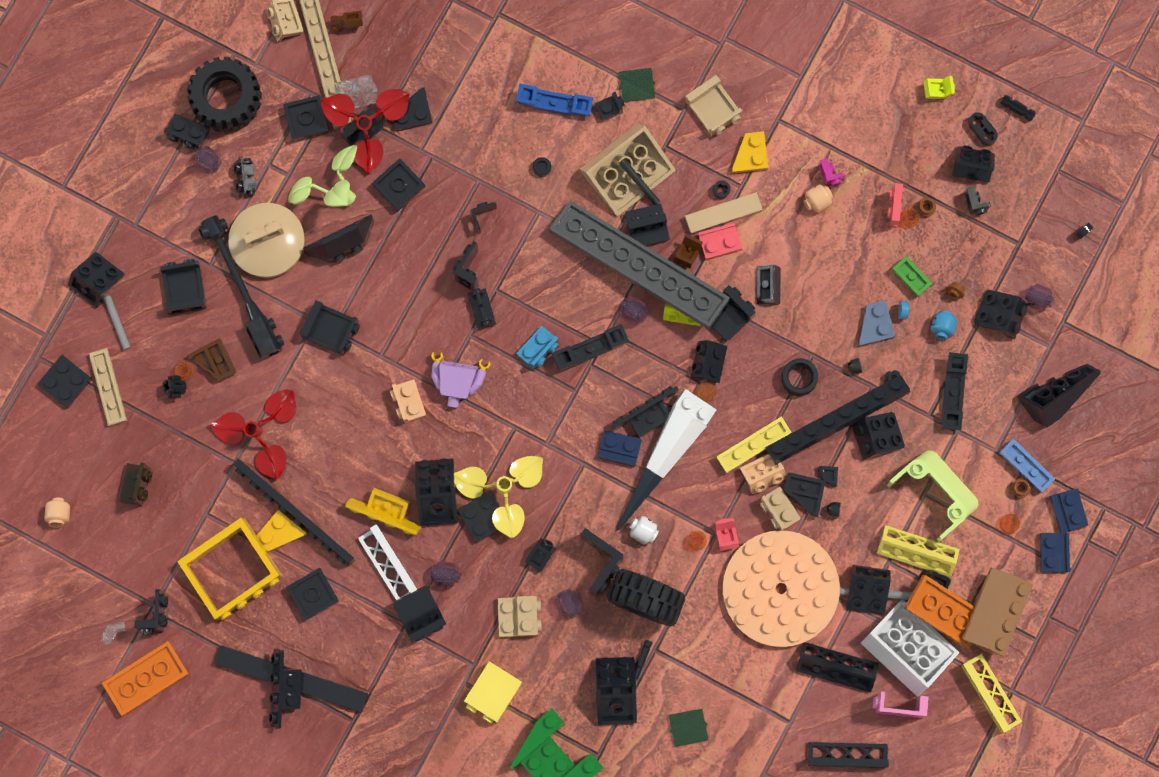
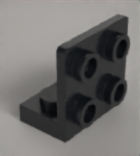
[453,241,479,291]
[68,252,124,308]
[846,565,891,615]

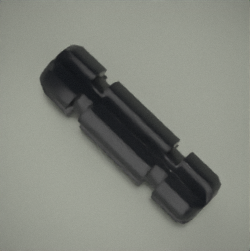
[1000,95,1036,121]

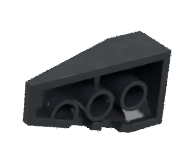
[1017,364,1101,428]

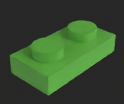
[892,256,932,297]

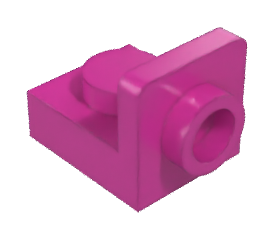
[819,158,845,187]

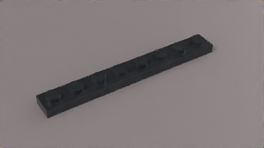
[765,375,911,465]
[233,458,355,566]

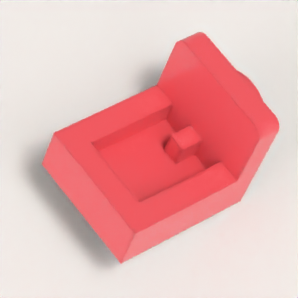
[715,518,739,551]

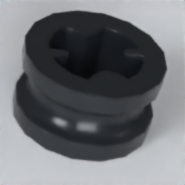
[713,181,731,199]

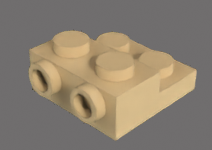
[498,596,542,638]

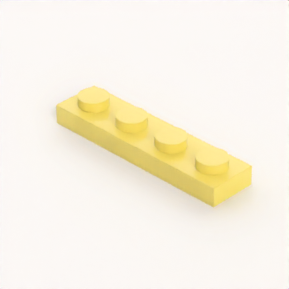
[716,416,792,474]

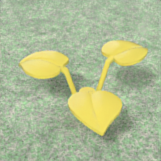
[454,456,543,538]

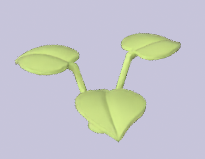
[288,145,357,207]

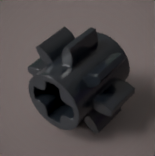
[162,375,187,399]

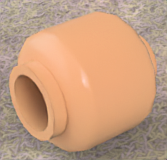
[804,185,833,213]
[44,498,70,528]

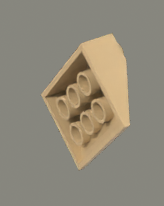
[580,123,676,216]

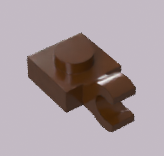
[330,10,363,32]

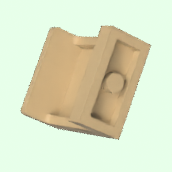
[685,75,743,137]

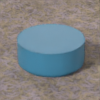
[898,300,909,320]

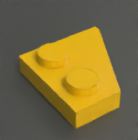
[732,131,769,174]
[256,510,307,552]

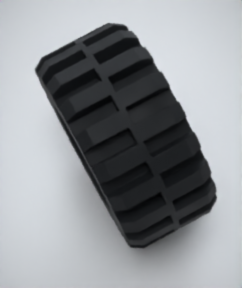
[187,57,262,132]
[607,569,686,627]

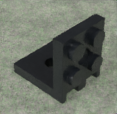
[415,458,458,526]
[580,528,623,597]
[595,657,637,725]

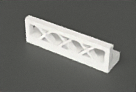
[358,524,417,600]

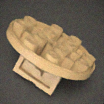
[228,203,305,278]

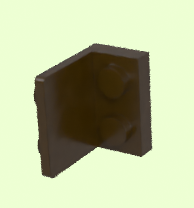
[119,462,153,506]

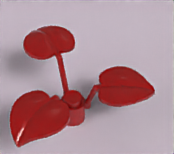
[321,89,410,173]
[210,390,297,479]

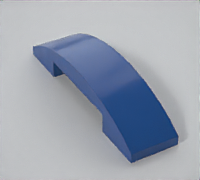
[516,83,593,116]

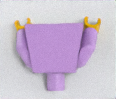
[431,352,490,408]

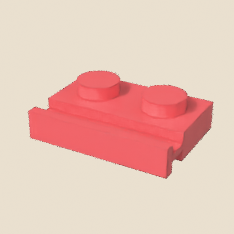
[887,183,903,227]
[698,223,742,260]

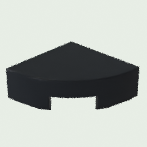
[818,466,838,487]

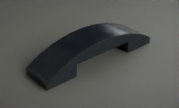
[552,324,629,371]
[942,352,968,431]

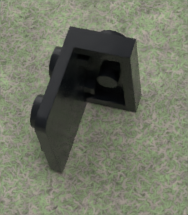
[711,285,756,341]
[974,290,1028,340]
[852,412,905,460]
[393,586,446,642]
[134,589,168,635]

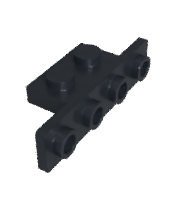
[611,386,679,438]
[269,648,302,729]

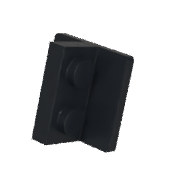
[952,145,995,183]
[625,204,670,246]

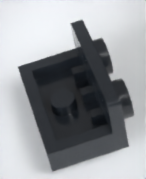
[342,108,383,146]
[691,340,728,383]

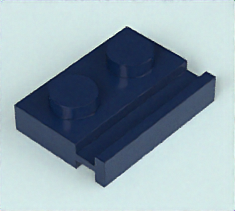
[598,430,642,467]
[1050,488,1089,533]
[1040,533,1070,572]

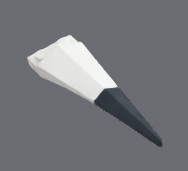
[617,388,716,530]

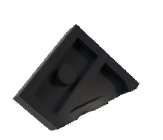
[393,87,432,131]
[784,472,826,518]

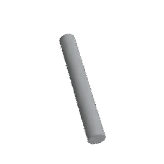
[103,296,131,350]

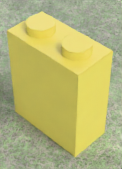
[464,661,523,724]

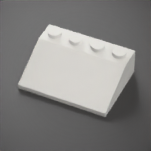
[861,599,960,697]

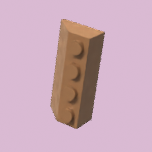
[962,567,1033,657]

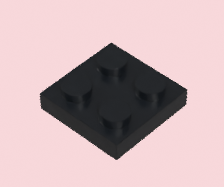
[283,95,329,141]
[372,158,426,211]
[38,355,92,408]
[457,491,500,544]
[286,568,340,621]

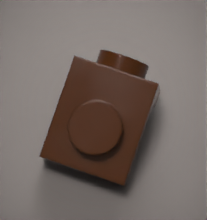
[673,234,703,269]

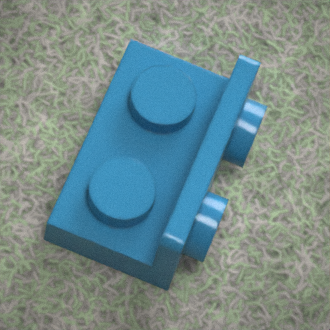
[516,326,559,370]

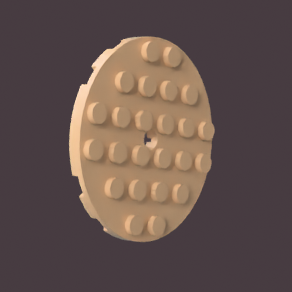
[723,531,840,647]

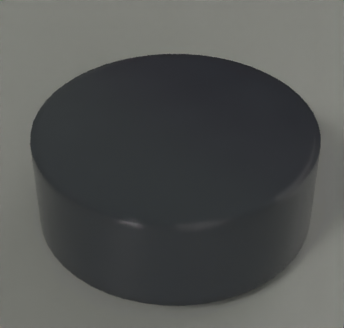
[533,157,552,177]
[1074,222,1093,239]

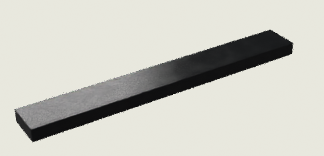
[214,645,368,712]

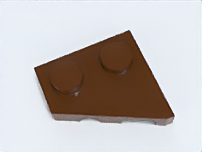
[187,338,237,382]

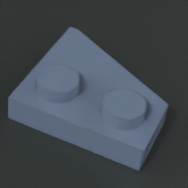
[859,300,896,347]

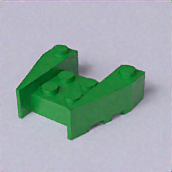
[510,708,604,777]

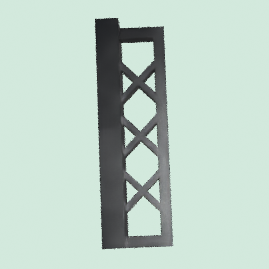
[796,642,879,693]
[808,742,889,768]

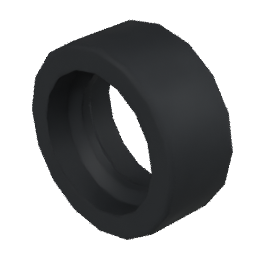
[782,358,818,396]

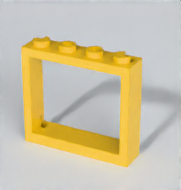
[177,518,283,621]

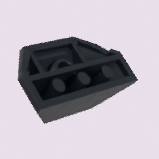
[303,214,374,263]

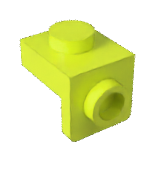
[923,76,955,99]

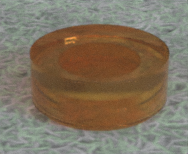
[697,383,716,403]
[1000,514,1020,534]

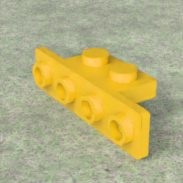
[345,488,421,535]

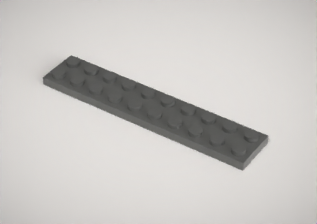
[549,200,730,330]

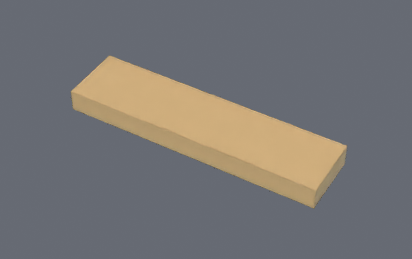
[685,192,763,234]
[89,348,128,427]

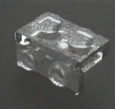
[334,75,378,108]

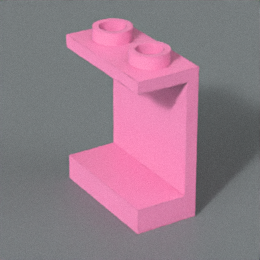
[873,691,929,718]

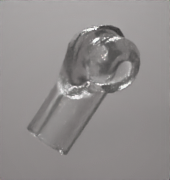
[101,621,127,645]

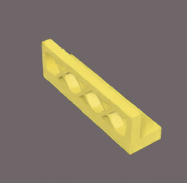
[877,525,960,578]
[961,654,1022,734]

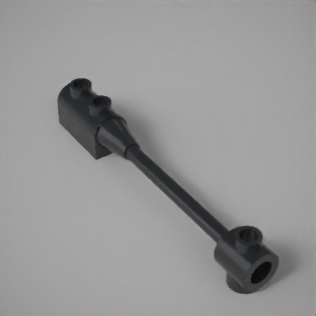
[198,215,284,361]

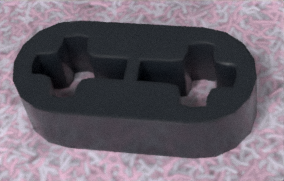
[968,112,998,146]

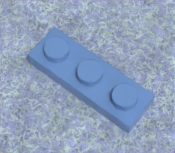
[999,439,1055,493]

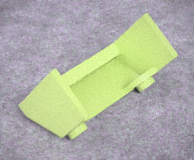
[887,450,978,542]

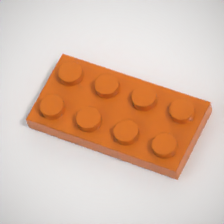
[904,575,975,649]
[102,641,189,716]

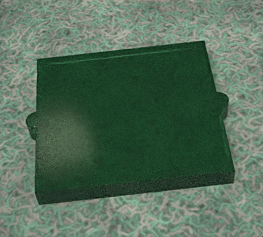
[619,68,655,102]
[669,709,708,747]

